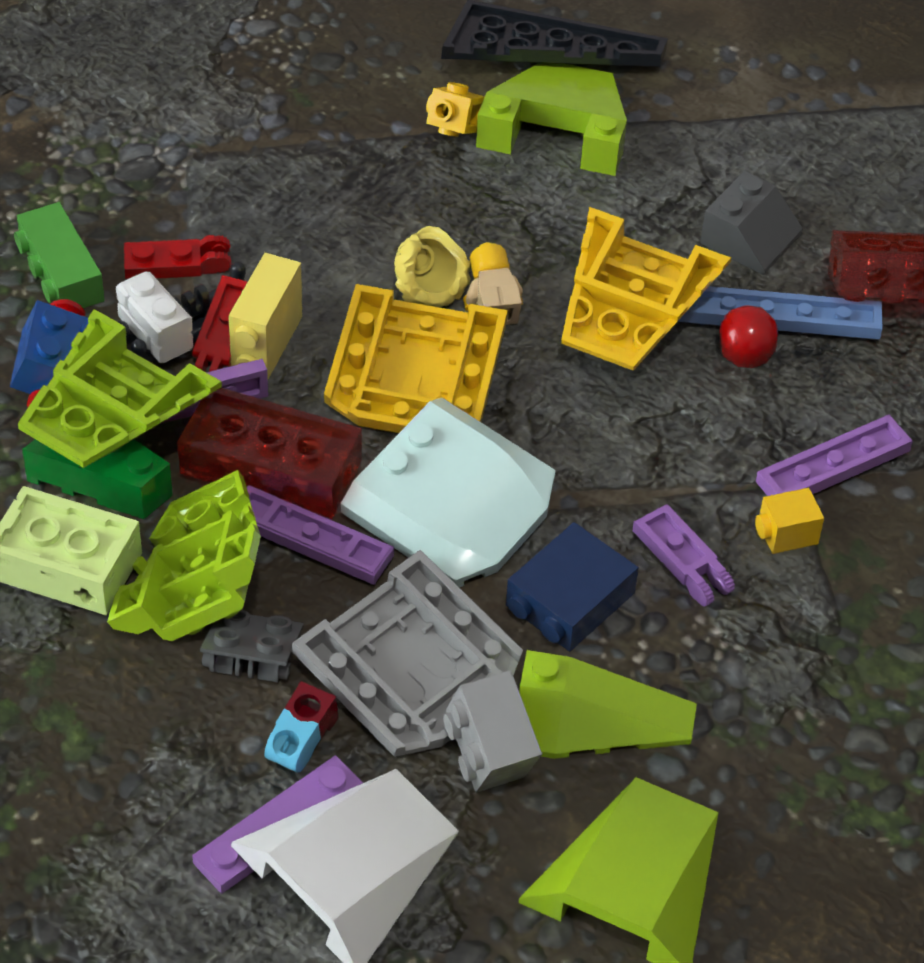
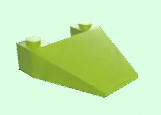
[476,62,627,176]

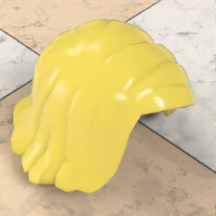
[394,226,471,308]

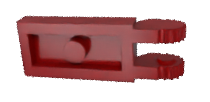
[124,235,231,279]

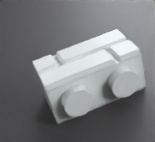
[116,271,193,363]

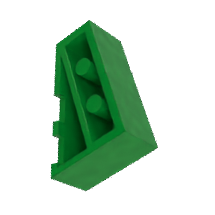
[22,439,173,519]

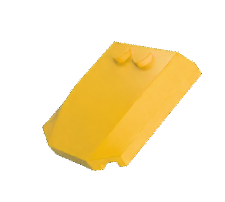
[324,284,508,433]

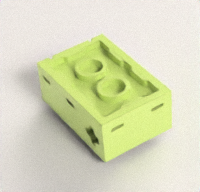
[0,486,142,616]

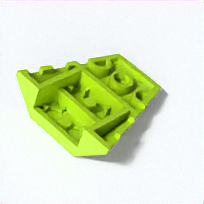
[18,309,222,468]
[519,777,719,963]

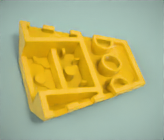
[561,207,731,371]

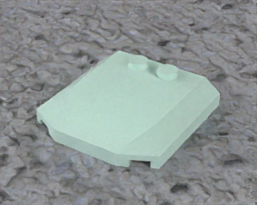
[341,398,555,588]

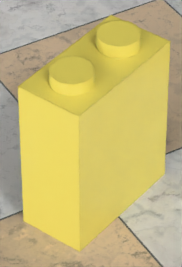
[229,253,302,379]

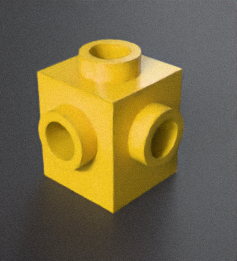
[426,82,485,137]

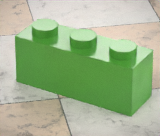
[14,202,105,308]

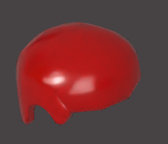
[719,305,778,368]

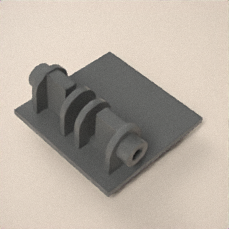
[200,610,304,683]

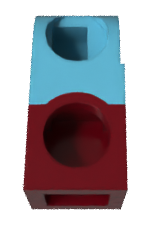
[264,681,339,772]

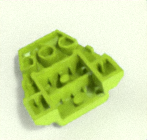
[107,470,261,641]

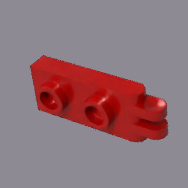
[192,275,247,372]

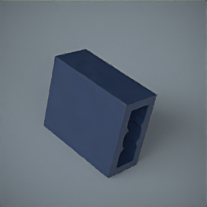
[506,522,639,652]

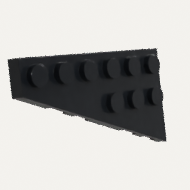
[441,0,668,67]

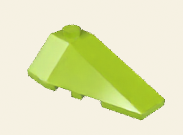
[519,650,697,759]

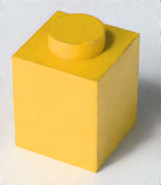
[755,487,824,554]

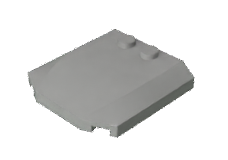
[291,550,523,757]

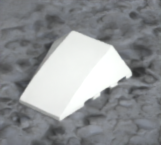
[231,769,459,963]

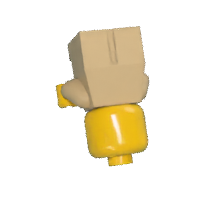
[463,242,523,325]

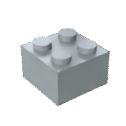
[443,670,542,793]

